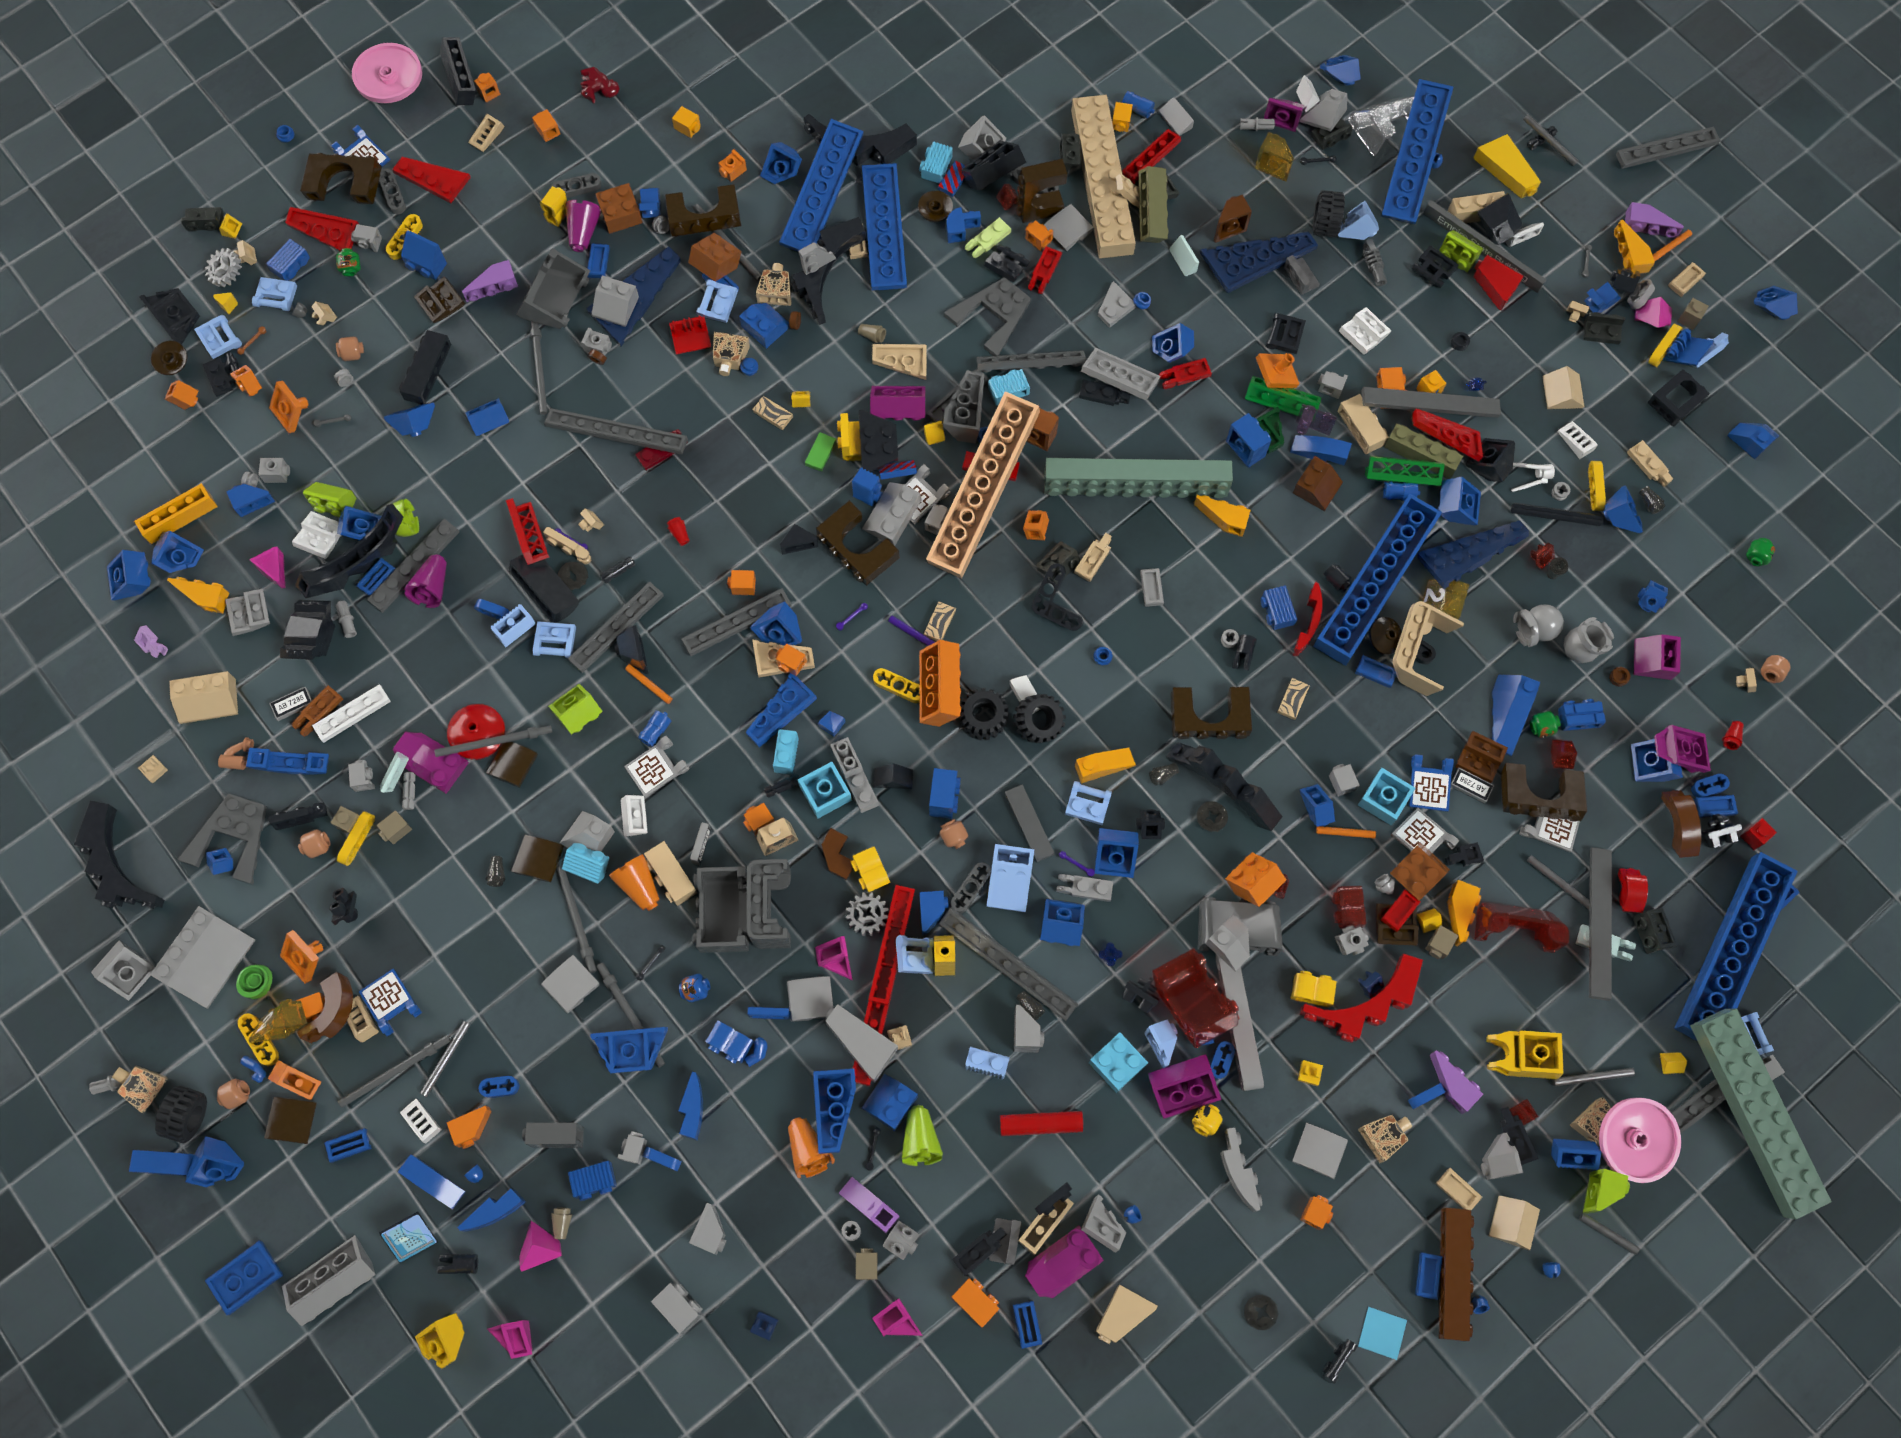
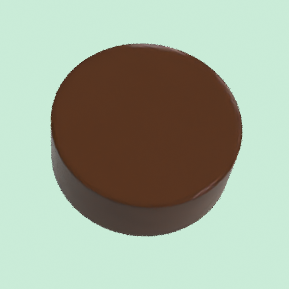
[789,311,801,330]
[588,349,607,365]
[1609,667,1630,687]

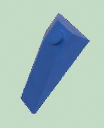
[1492,675,1540,756]
[813,1069,856,1154]

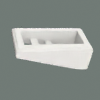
[1557,421,1598,459]
[400,1099,442,1143]

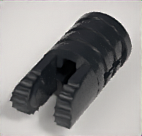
[1232,635,1257,671]
[437,1254,479,1274]

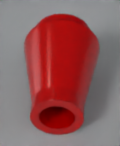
[667,517,690,546]
[1722,721,1744,750]

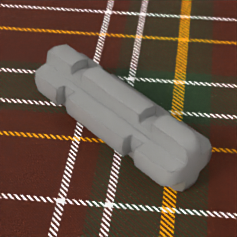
[402,772,416,810]

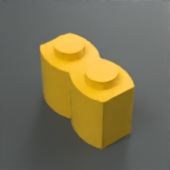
[540,186,567,227]
[850,846,890,892]
[1291,971,1337,1007]

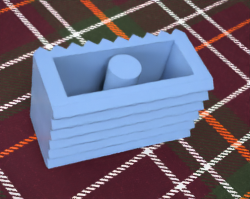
[491,604,535,647]
[965,1047,1010,1079]

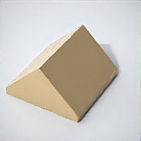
[1543,366,1584,409]
[1489,1196,1540,1250]

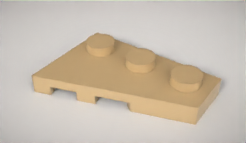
[872,344,927,380]
[753,640,815,677]

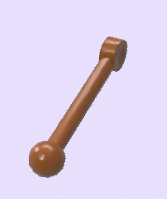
[237,326,266,355]

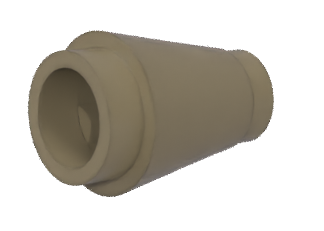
[858,324,886,343]
[551,1208,572,1239]

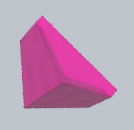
[1634,297,1672,328]
[249,547,286,588]
[815,936,852,980]
[519,1221,562,1272]
[872,1299,923,1336]
[487,1320,533,1359]

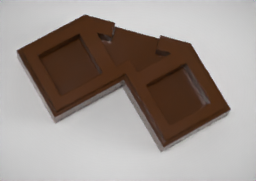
[821,828,853,881]

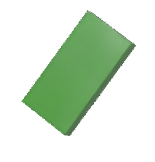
[805,432,836,472]

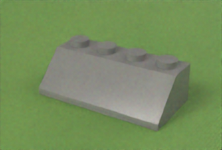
[282,1235,376,1326]

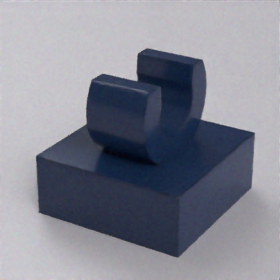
[1358,971,1385,999]
[750,1311,779,1341]

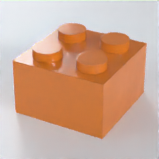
[1225,852,1286,907]

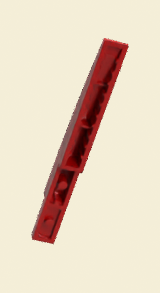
[853,885,915,1086]

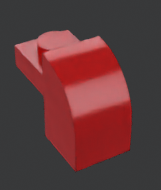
[1618,868,1648,913]

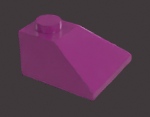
[1264,98,1304,132]

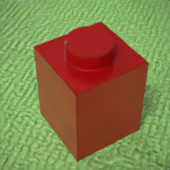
[1740,818,1777,850]

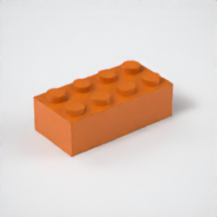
[919,640,961,727]

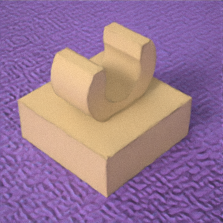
[234,240,257,265]
[311,301,337,325]
[1566,301,1589,323]
[578,508,604,532]
[1736,668,1757,693]
[138,755,168,783]
[887,1025,912,1050]

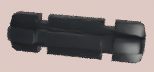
[1527,126,1558,150]
[600,556,636,583]
[764,774,800,798]

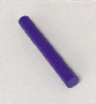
[888,615,935,646]

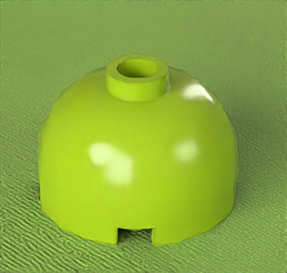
[392,499,419,537]

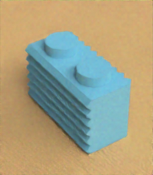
[919,141,952,184]
[988,369,1030,406]
[773,729,799,775]
[562,843,609,884]

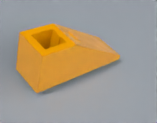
[1614,220,1655,274]
[1194,495,1251,537]
[167,577,229,614]
[1447,880,1481,947]

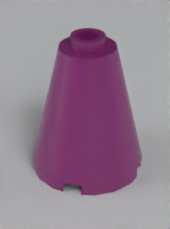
[565,200,601,252]
[404,554,447,608]

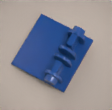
[1663,328,1714,366]

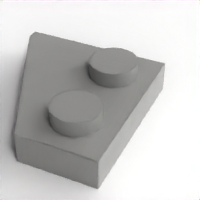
[799,242,836,275]
[1098,281,1136,328]
[1081,1194,1126,1253]

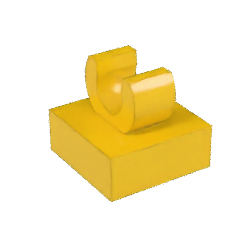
[1297,1060,1323,1086]

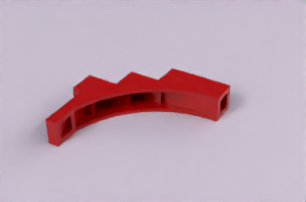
[1299,954,1423,1043]

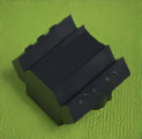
[280,600,335,660]

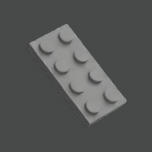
[1081,348,1161,401]

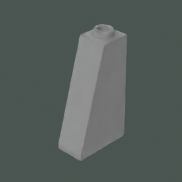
[825,1004,898,1083]

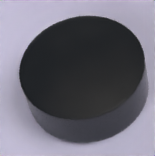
[1451,332,1470,351]

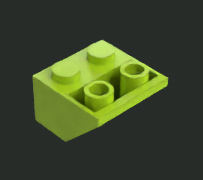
[1439,230,1483,273]
[303,482,357,518]

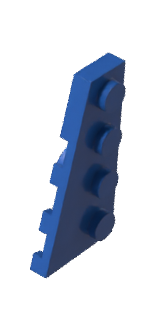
[746,673,817,748]

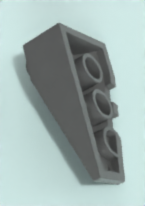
[943,371,984,444]

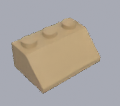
[170,671,238,724]

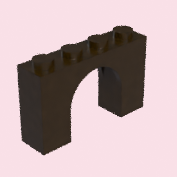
[300,153,382,204]
[1016,159,1067,223]
[665,184,741,237]
[816,500,900,586]
[1171,687,1252,739]
[1501,763,1587,822]

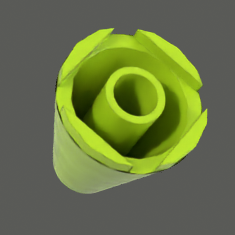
[902,1105,943,1166]

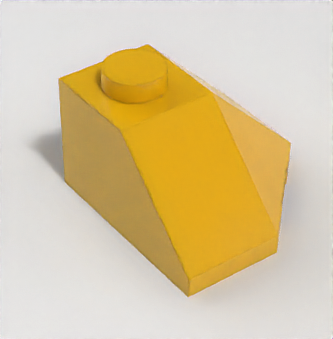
[415,1313,465,1369]

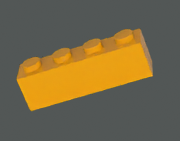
[134,483,218,544]

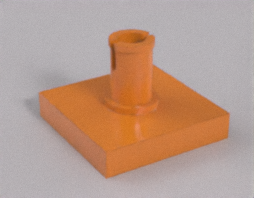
[1256,353,1300,388]
[269,381,308,433]
[280,930,323,984]

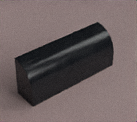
[509,550,579,623]

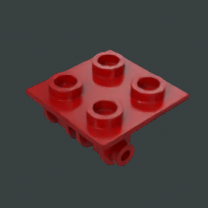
[669,315,711,354]

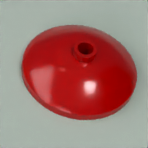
[447,704,506,760]

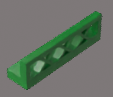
[1245,376,1322,421]
[1365,456,1445,486]

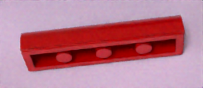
[1122,129,1181,184]
[1000,1111,1083,1136]

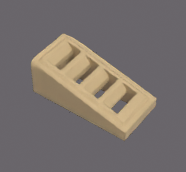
[468,114,505,152]
[347,996,379,1042]

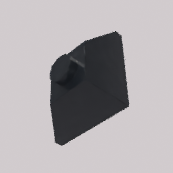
[1477,193,1523,245]
[1465,438,1515,483]
[615,625,649,674]

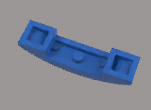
[246,748,329,775]

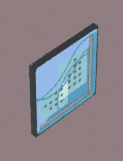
[379,1212,438,1263]

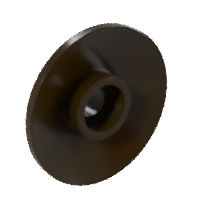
[918,191,953,222]
[151,341,187,375]
[1370,617,1402,654]

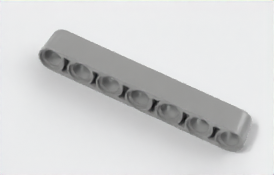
[1216,954,1264,1091]

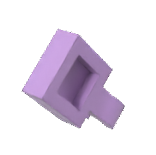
[134,625,168,658]

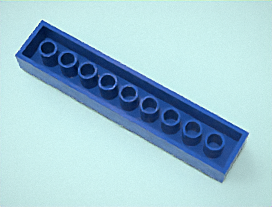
[1313,494,1442,666]
[1674,852,1798,1041]

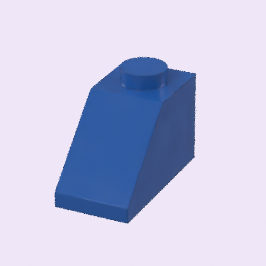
[226,484,275,517]
[1300,784,1335,827]
[920,891,948,935]

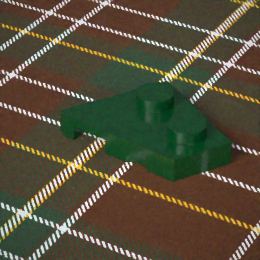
[1257,407,1284,454]

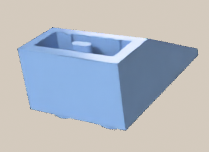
[986,844,1034,912]

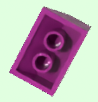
[870,386,926,420]
[1148,1054,1222,1119]

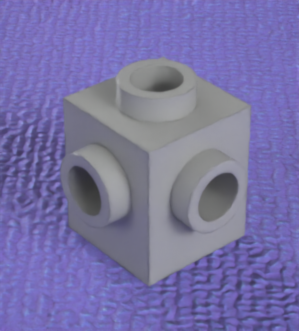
[1335,925,1369,955]
[883,1221,920,1260]

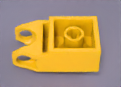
[1486,1031,1563,1079]

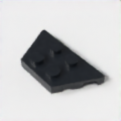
[139,288,200,345]
[858,410,898,472]

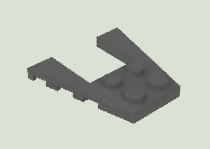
[944,277,1031,356]
[178,794,267,885]

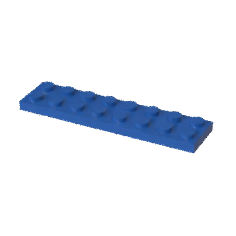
[1381,79,1454,224]
[779,119,863,252]
[862,163,907,291]

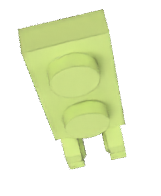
[965,217,1011,259]

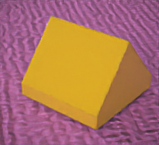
[219,214,242,239]
[213,293,238,314]
[791,391,811,408]
[1417,908,1442,933]
[1660,1053,1687,1074]

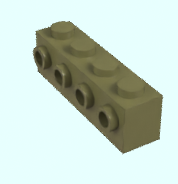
[1139,166,1169,243]
[1384,424,1463,479]

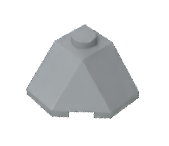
[1206,915,1250,972]
[1481,1133,1523,1180]

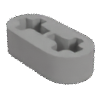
[1627,279,1655,309]

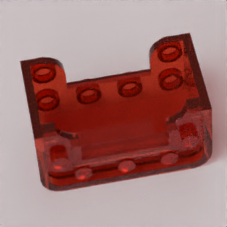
[1152,948,1240,1048]

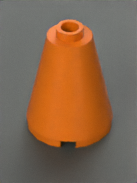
[609,854,660,911]
[788,1117,835,1178]

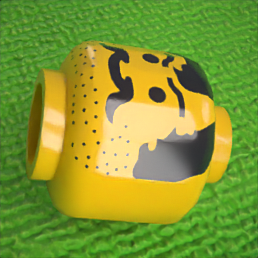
[1192,1104,1223,1137]

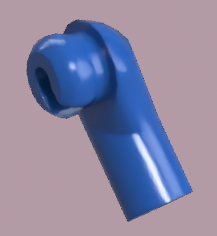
[744,1037,768,1067]
[240,1056,266,1083]

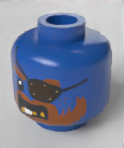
[679,974,710,1003]

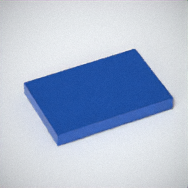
[205,1240,283,1315]

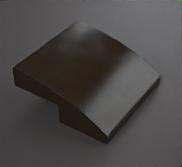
[414,276,466,323]
[486,742,538,788]
[511,835,564,883]
[1376,903,1418,946]
[264,1097,317,1144]

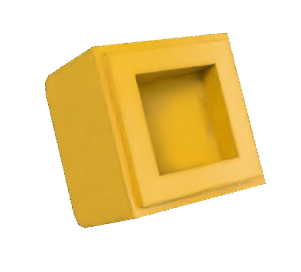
[924,421,945,445]

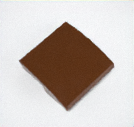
[1455,731,1508,784]

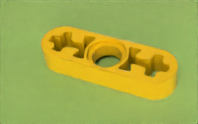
[386,214,423,260]
[1648,323,1683,367]
[1588,461,1606,511]
[873,668,920,703]
[337,811,375,866]
[238,1013,279,1066]

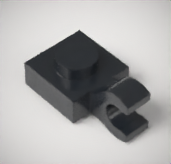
[1445,842,1484,867]

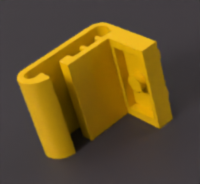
[837,413,861,461]

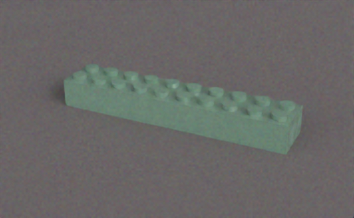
[1044,458,1233,498]
[1690,1008,1832,1219]

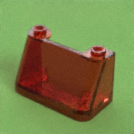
[1475,902,1569,953]

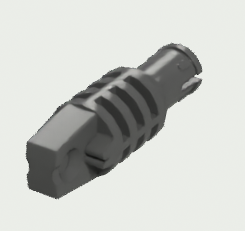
[1363,239,1387,286]

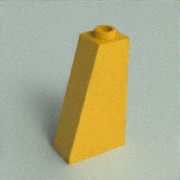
[1473,134,1541,198]
[934,935,955,976]

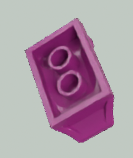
[1654,725,1711,773]
[393,731,469,794]
[1025,1226,1104,1298]

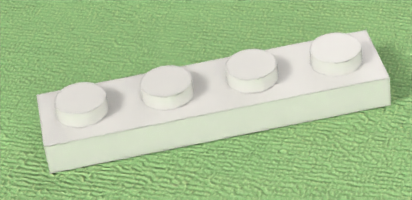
[312,684,391,743]

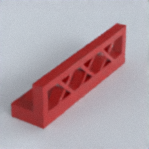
[506,498,549,565]

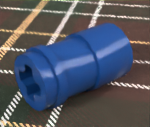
[1122,91,1155,119]
[1383,481,1420,501]
[638,710,672,748]

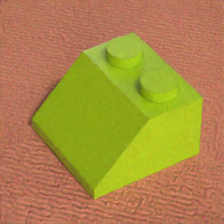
[548,684,603,735]
[1583,1168,1630,1214]

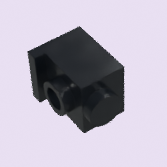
[1610,268,1640,293]

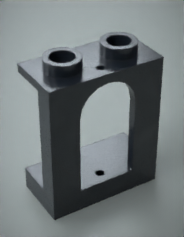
[1647,369,1710,427]

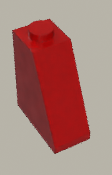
[1474,255,1524,311]

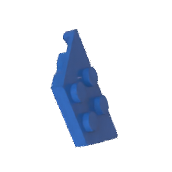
[590,1027,668,1073]

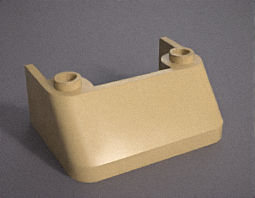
[1393,601,1464,696]

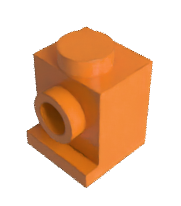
[474,72,500,102]
[718,149,747,182]
[1025,220,1053,251]
[230,365,262,396]
[1023,510,1049,541]

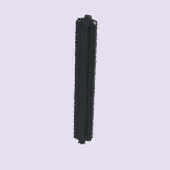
[1511,503,1604,526]

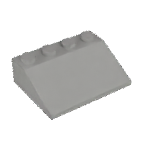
[150,906,255,1009]

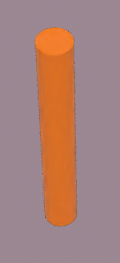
[1653,229,1692,262]
[625,664,673,704]
[1316,826,1376,839]

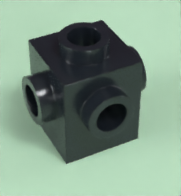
[1136,809,1165,839]

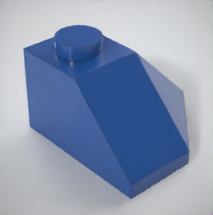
[1320,55,1361,85]
[760,142,802,184]
[1754,286,1798,320]
[1152,323,1194,363]
[384,402,435,437]
[1727,423,1779,459]
[1603,485,1643,533]
[337,506,382,540]
[152,531,204,573]
[750,601,802,645]
[185,1136,244,1187]

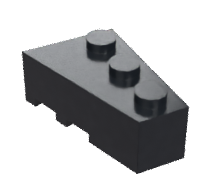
[961,140,1027,190]

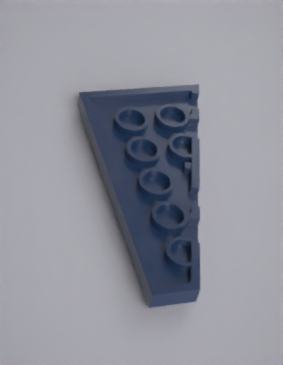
[1200,232,1318,293]
[586,246,681,347]
[1418,520,1529,589]

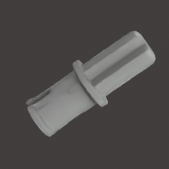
[1240,117,1275,131]
[336,601,357,638]
[89,1072,130,1095]

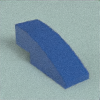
[1290,435,1352,465]
[678,1072,703,1141]
[129,1150,195,1176]
[398,1154,466,1209]
[457,1188,526,1232]

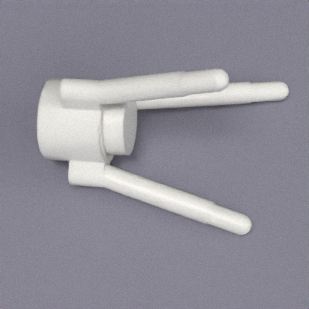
[1511,463,1555,492]

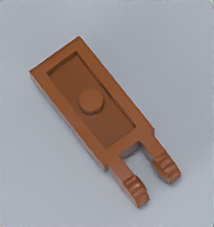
[292,685,343,737]

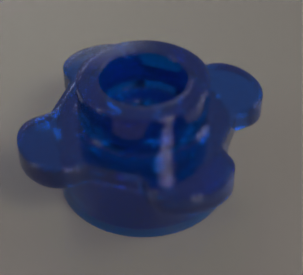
[1466,378,1487,391]
[1099,942,1123,966]

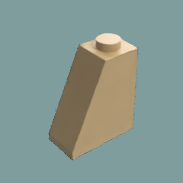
[1095,1285,1158,1344]

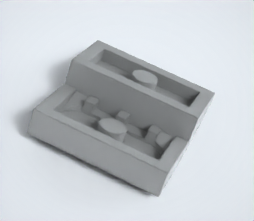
[1044,204,1094,251]
[225,589,270,636]
[541,955,599,1014]
[787,976,833,1022]
[1293,1123,1348,1179]

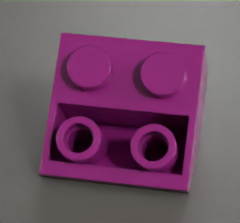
[1634,634,1681,680]

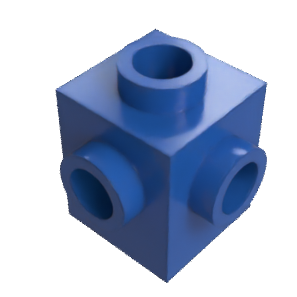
[1637,580,1668,613]

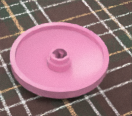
[352,43,422,103]
[1599,1097,1681,1183]

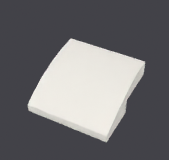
[1339,308,1391,354]
[292,511,341,559]

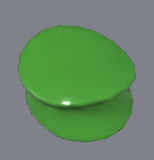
[236,965,273,999]

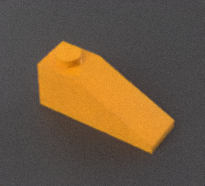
[1075,748,1136,783]

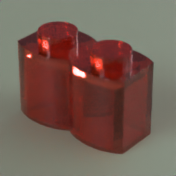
[1333,886,1366,928]

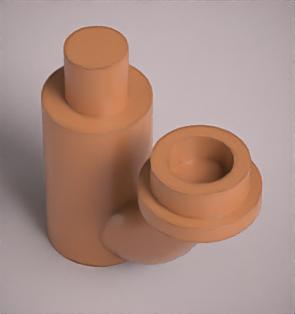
[218,737,254,770]

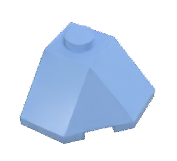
[1338,201,1379,240]
[1144,1019,1178,1068]

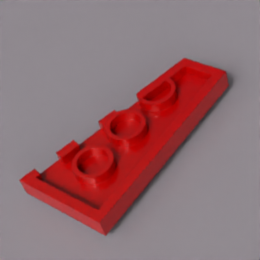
[392,157,471,203]
[285,207,359,252]
[1412,408,1483,461]

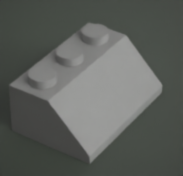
[862,482,922,546]

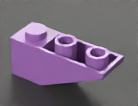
[1625,202,1684,238]
[462,260,518,302]
[1430,1050,1483,1114]
[839,1177,900,1234]

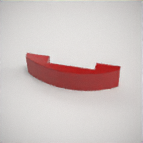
[1293,582,1322,656]

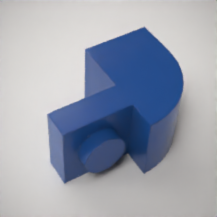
[639,188,661,218]
[946,207,981,243]
[1584,282,1621,313]

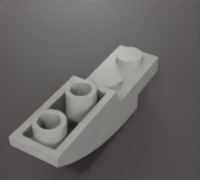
[830,737,879,813]
[1220,1128,1262,1212]

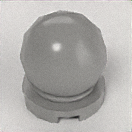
[1513,604,1564,647]
[1564,617,1614,663]

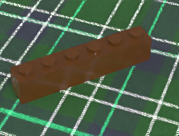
[1439,1208,1474,1341]

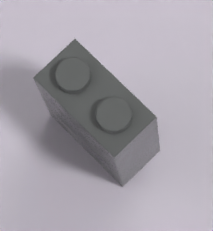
[522,1123,584,1148]

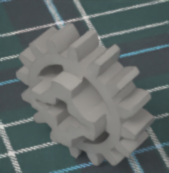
[205,248,242,287]
[846,892,889,936]

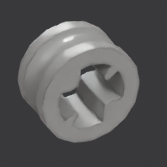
[334,369,353,387]
[241,471,258,487]
[1551,482,1570,501]
[1221,629,1239,648]
[842,1221,861,1241]

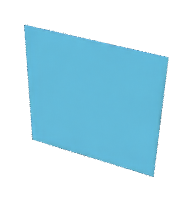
[1358,1307,1407,1360]

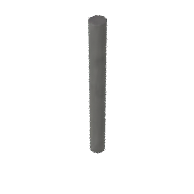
[1523,114,1579,166]
[1527,855,1590,909]
[420,1021,470,1097]
[1552,1068,1635,1086]

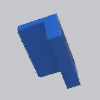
[465,398,509,436]

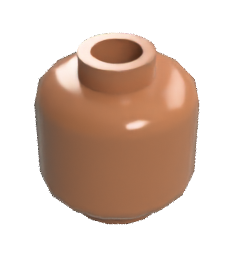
[336,336,364,361]
[1761,655,1790,683]
[940,819,968,849]
[298,829,331,858]
[217,1079,250,1110]

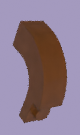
[1661,790,1701,858]
[297,972,353,1043]

